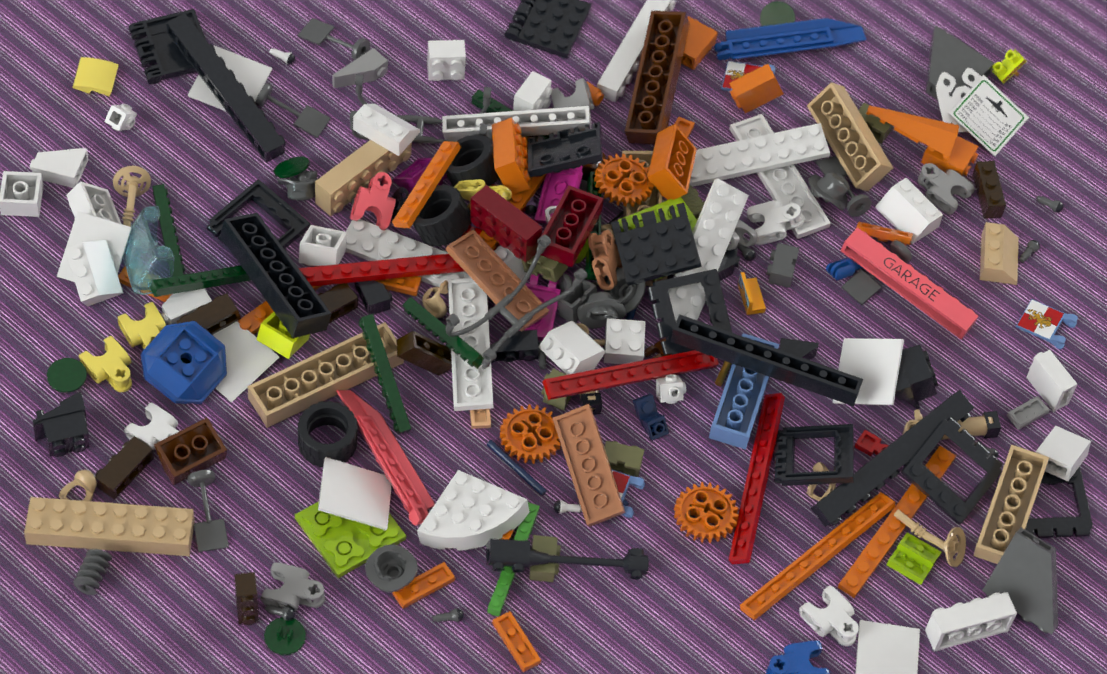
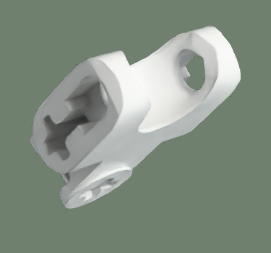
[747,201,805,245]
[124,403,179,451]
[799,586,859,646]

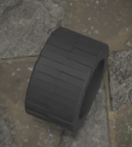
[445,134,499,189]
[413,185,471,246]
[298,401,358,468]

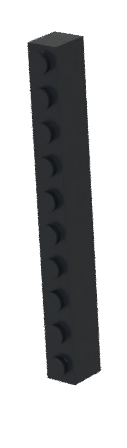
[167,13,286,163]
[671,314,863,407]
[811,390,974,527]

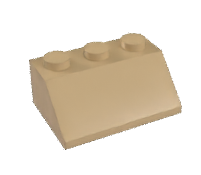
[980,222,1019,285]

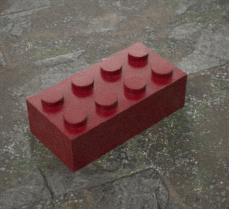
[471,185,542,262]
[538,185,603,267]

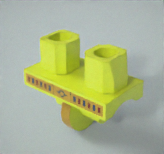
[992,49,1027,84]

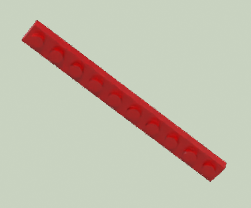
[298,254,464,286]
[542,350,719,400]
[729,393,785,564]

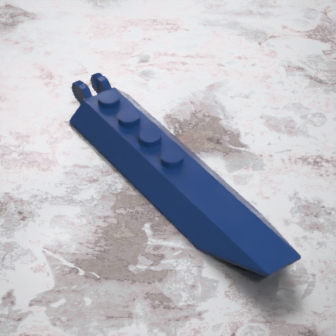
[713,18,867,61]

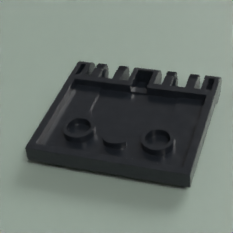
[504,0,592,59]
[128,9,203,84]
[528,122,603,177]
[611,202,702,286]

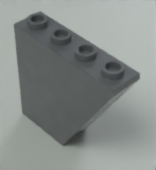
[926,25,994,100]
[982,527,1058,634]

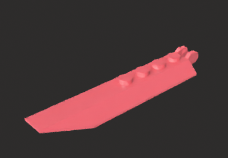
[336,390,435,526]

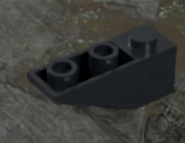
[490,330,539,363]

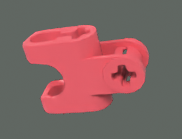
[350,172,396,230]

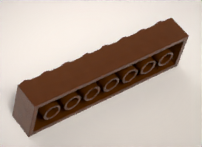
[625,11,690,145]

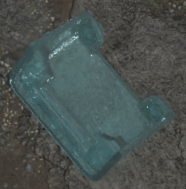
[123,206,174,295]

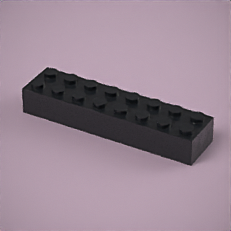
[220,213,332,338]

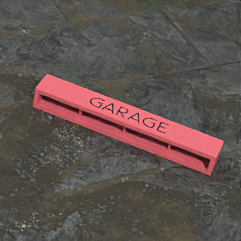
[840,228,978,339]

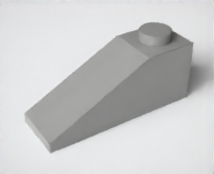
[332,48,388,88]

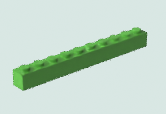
[487,502,540,617]

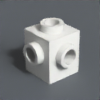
[104,103,137,131]
[656,374,686,404]

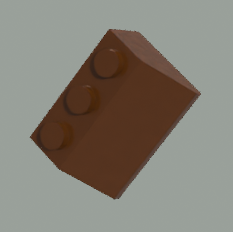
[154,417,227,485]

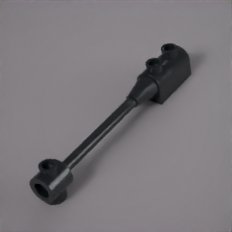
[486,539,649,579]

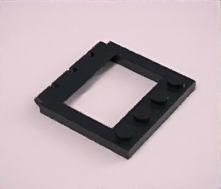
[206,179,311,249]
[647,269,732,355]
[901,417,1003,525]
[774,424,854,486]
[1025,466,1093,538]

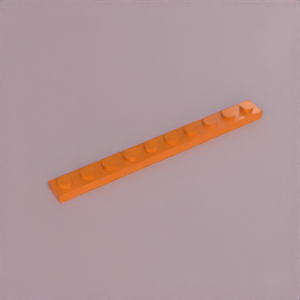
[837,446,957,598]
[740,492,895,621]

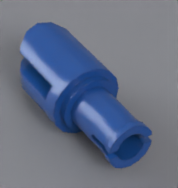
[826,258,863,281]

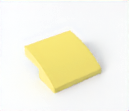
[72,57,119,96]

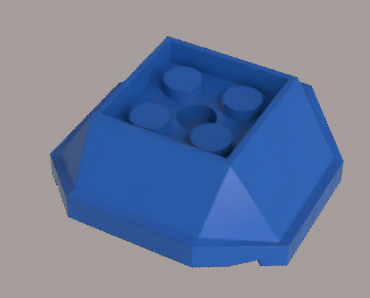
[140,321,227,404]

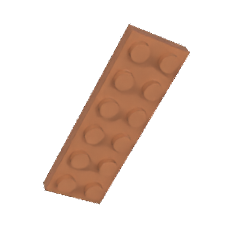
[445,229,549,332]
[553,404,626,527]

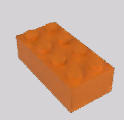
[492,117,532,195]
[647,124,697,200]

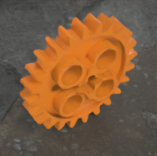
[594,153,654,207]
[500,404,561,464]
[674,482,739,543]

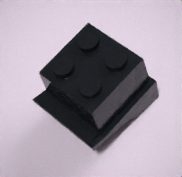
[895,345,938,409]
[32,392,89,457]

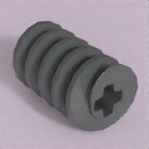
[73,549,112,595]

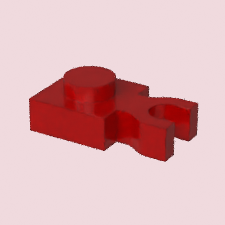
[854,430,889,456]

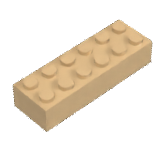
[807,82,893,191]
[315,140,412,217]
[973,445,1049,564]

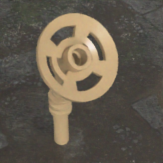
[113,166,151,227]
[894,509,966,567]

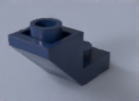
[633,393,669,440]

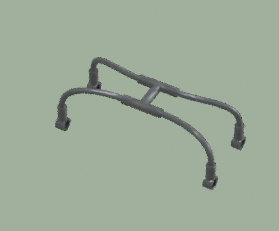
[350,74,492,144]
[445,235,587,369]

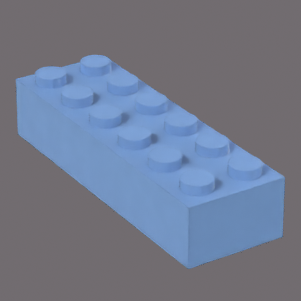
[709,333,780,450]

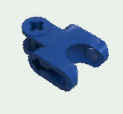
[766,640,830,674]

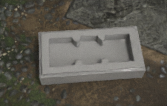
[1007,396,1050,430]

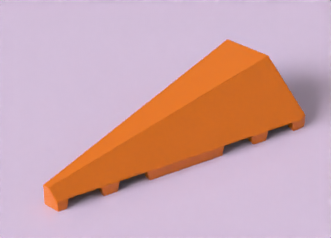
[866,105,959,160]

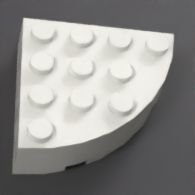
[417,470,530,550]

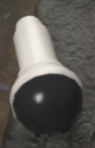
[269,48,295,65]
[554,500,582,514]

